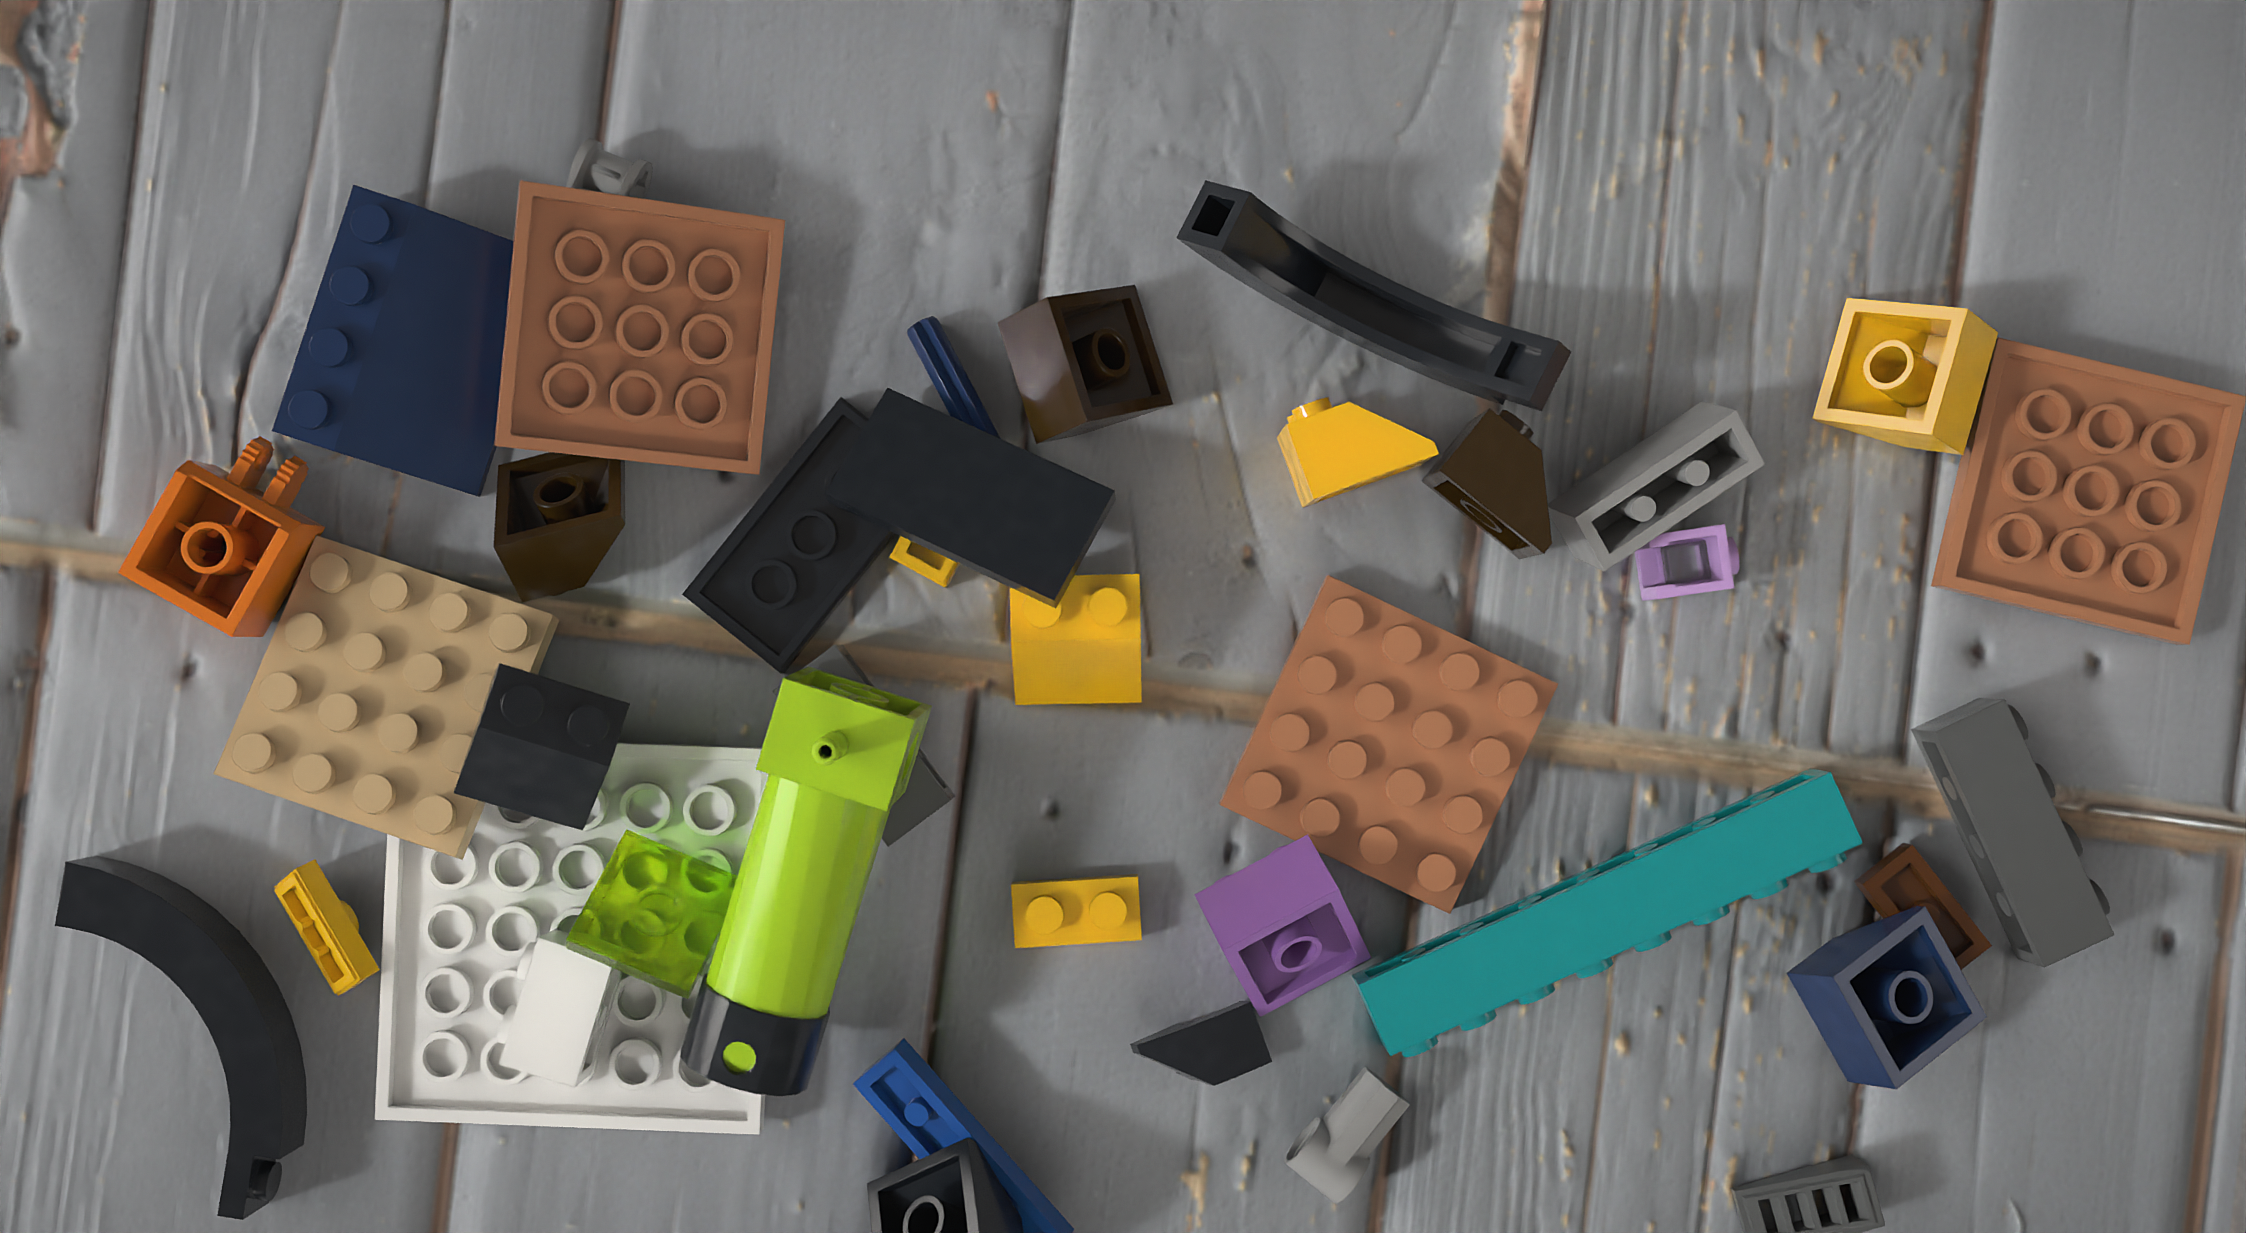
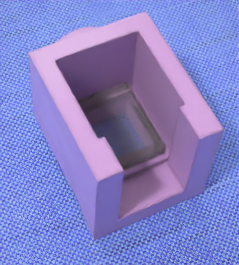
[1635,524,1739,601]

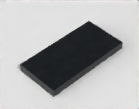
[824,388,1116,608]
[682,397,896,674]

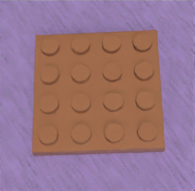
[494,180,785,475]
[1931,337,2246,645]
[1219,575,1558,914]

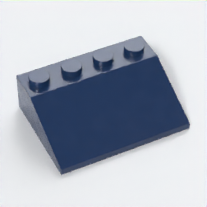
[272,185,514,497]

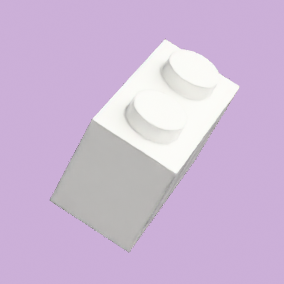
[497,929,629,1088]

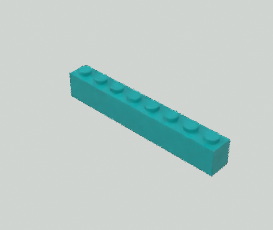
[1352,768,1863,1057]

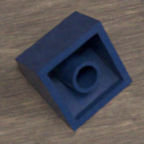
[1787,906,1987,1090]

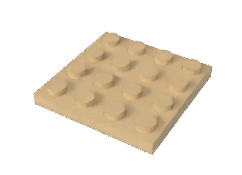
[213,535,559,860]

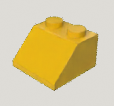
[1812,298,1998,455]
[1277,397,1439,508]
[1010,574,1142,705]

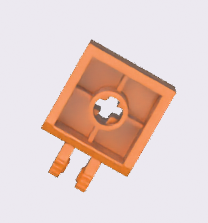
[118,436,325,637]

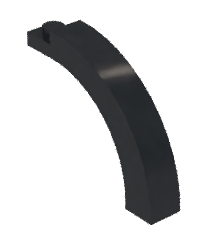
[1177,180,1571,411]
[55,855,307,1220]

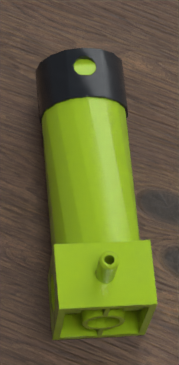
[680,666,932,1096]

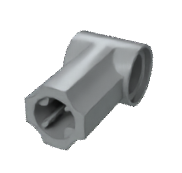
[1284,1067,1410,1204]

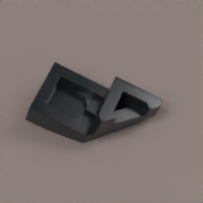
[1130,1001,1272,1086]

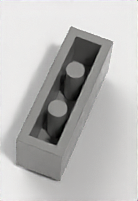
[1548,401,1765,571]

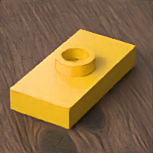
[274,859,380,996]

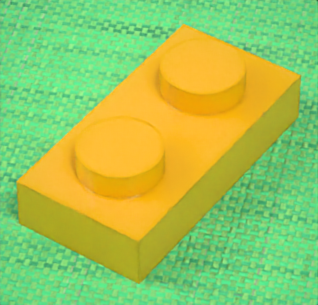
[1011,874,1142,948]

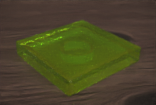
[566,829,737,999]

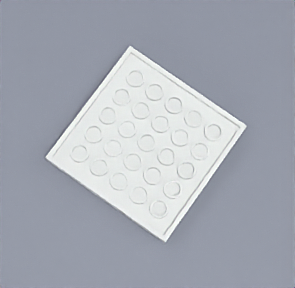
[375,742,768,1135]

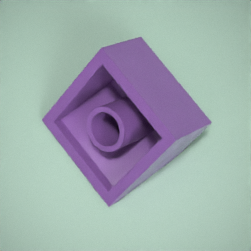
[1194,835,1371,1017]

